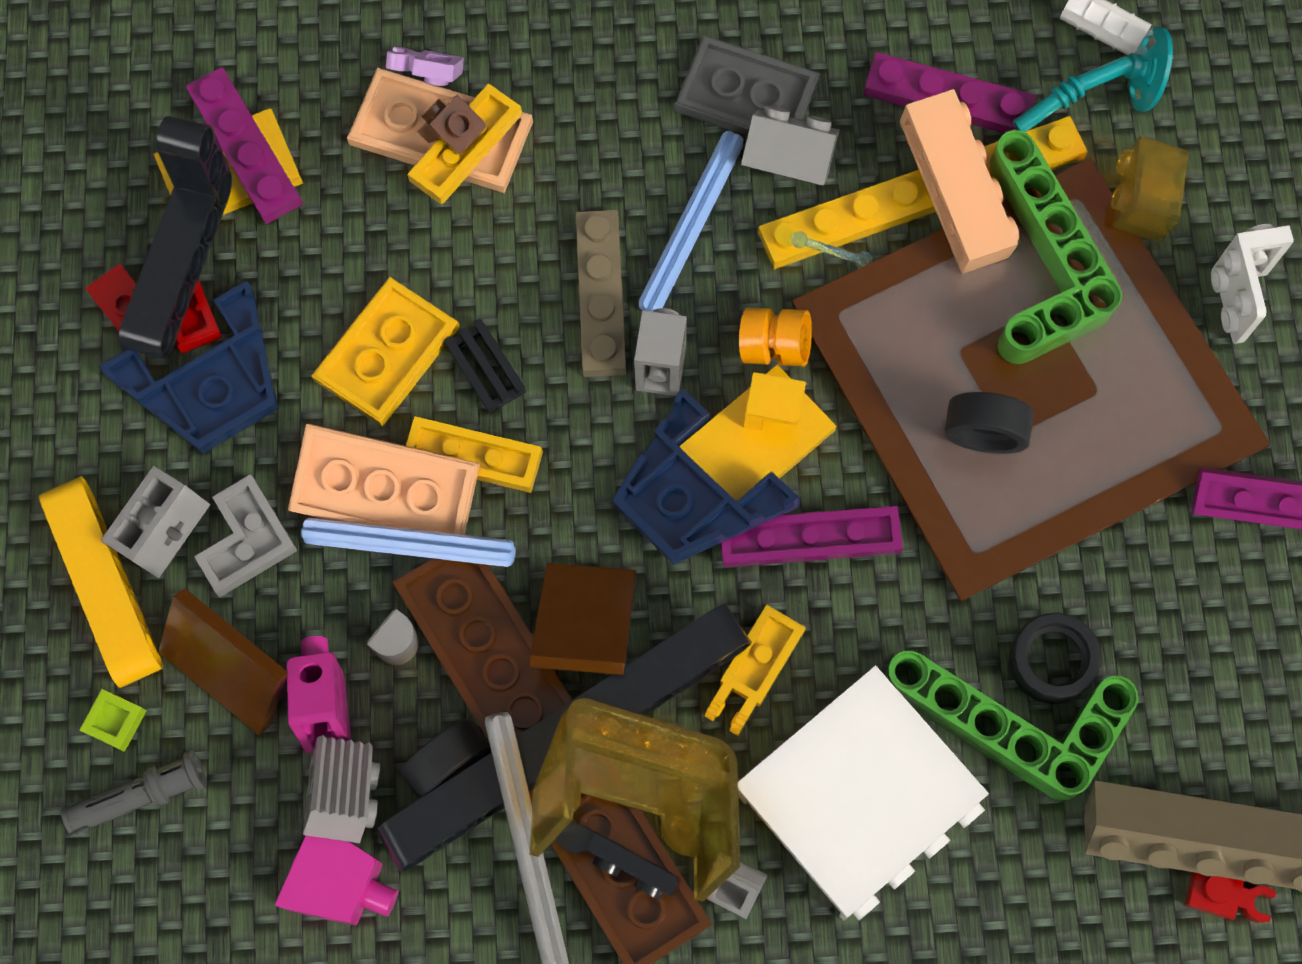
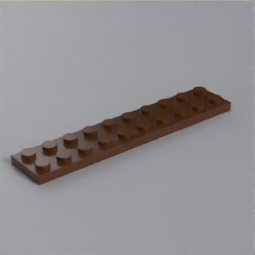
[393,558,712,964]

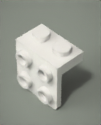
[1211,224,1294,344]

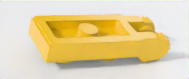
[705,605,806,736]

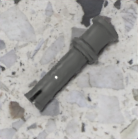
[61,750,207,836]

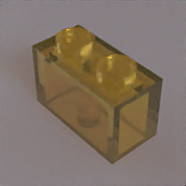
[1111,135,1189,243]

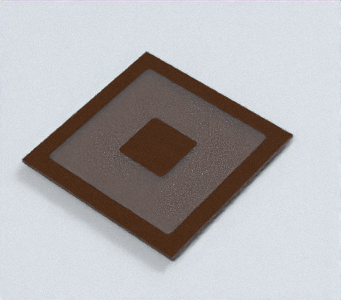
[792,159,1271,602]

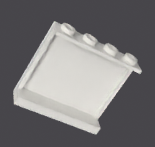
[734,665,989,921]

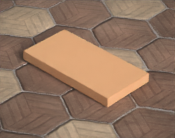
[347,68,533,193]
[288,424,480,535]

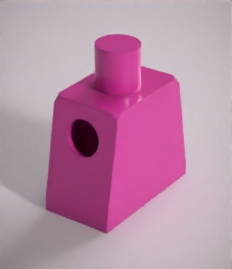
[287,636,351,753]
[275,836,399,926]

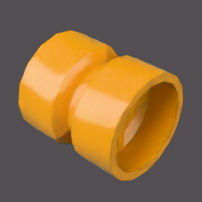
[739,308,812,367]

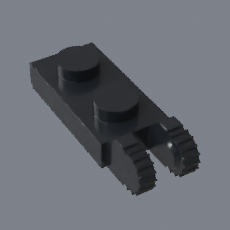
[553,819,681,900]

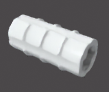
[1060,0,1152,56]

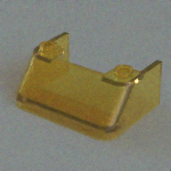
[529,698,740,902]

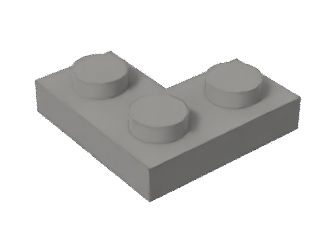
[194,474,298,597]

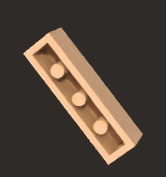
[900,89,1019,274]

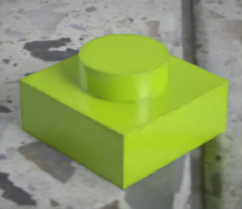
[80,689,146,752]

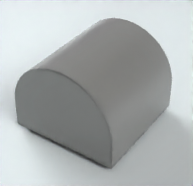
[367,609,419,665]
[704,853,768,919]

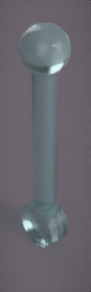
[791,231,873,268]

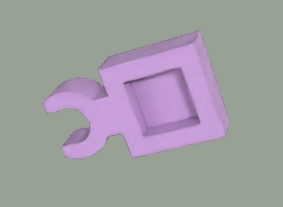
[386,46,464,86]

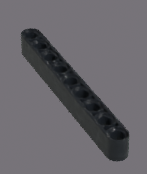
[376,604,752,872]

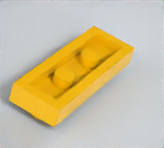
[407,83,522,205]
[406,416,543,493]

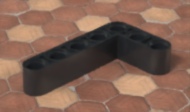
[119,116,232,359]

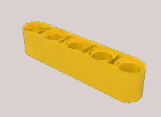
[39,476,163,688]

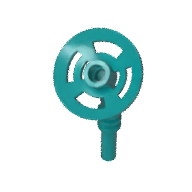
[1012,26,1173,132]

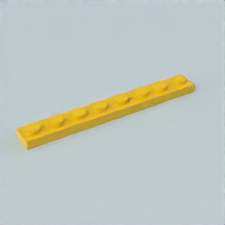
[758,116,1088,269]

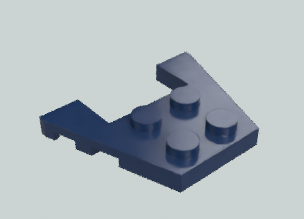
[99,280,279,454]
[612,389,801,565]

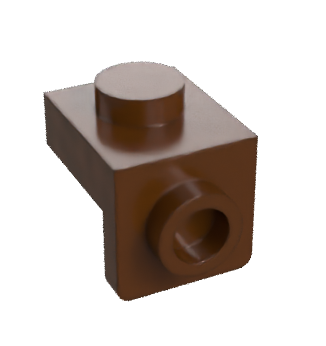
[417,94,486,155]

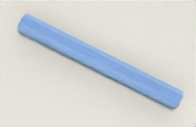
[639,131,744,312]
[301,518,516,567]

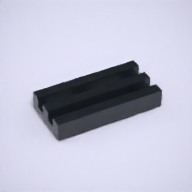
[444,319,526,414]

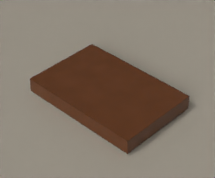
[530,563,636,675]
[158,588,288,735]

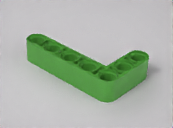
[990,130,1122,364]
[884,651,1138,801]

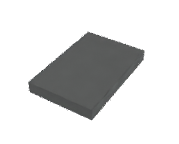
[674,35,820,136]

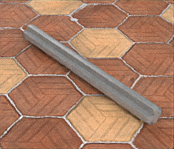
[485,712,569,964]

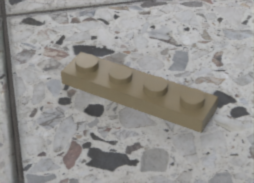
[576,210,626,377]

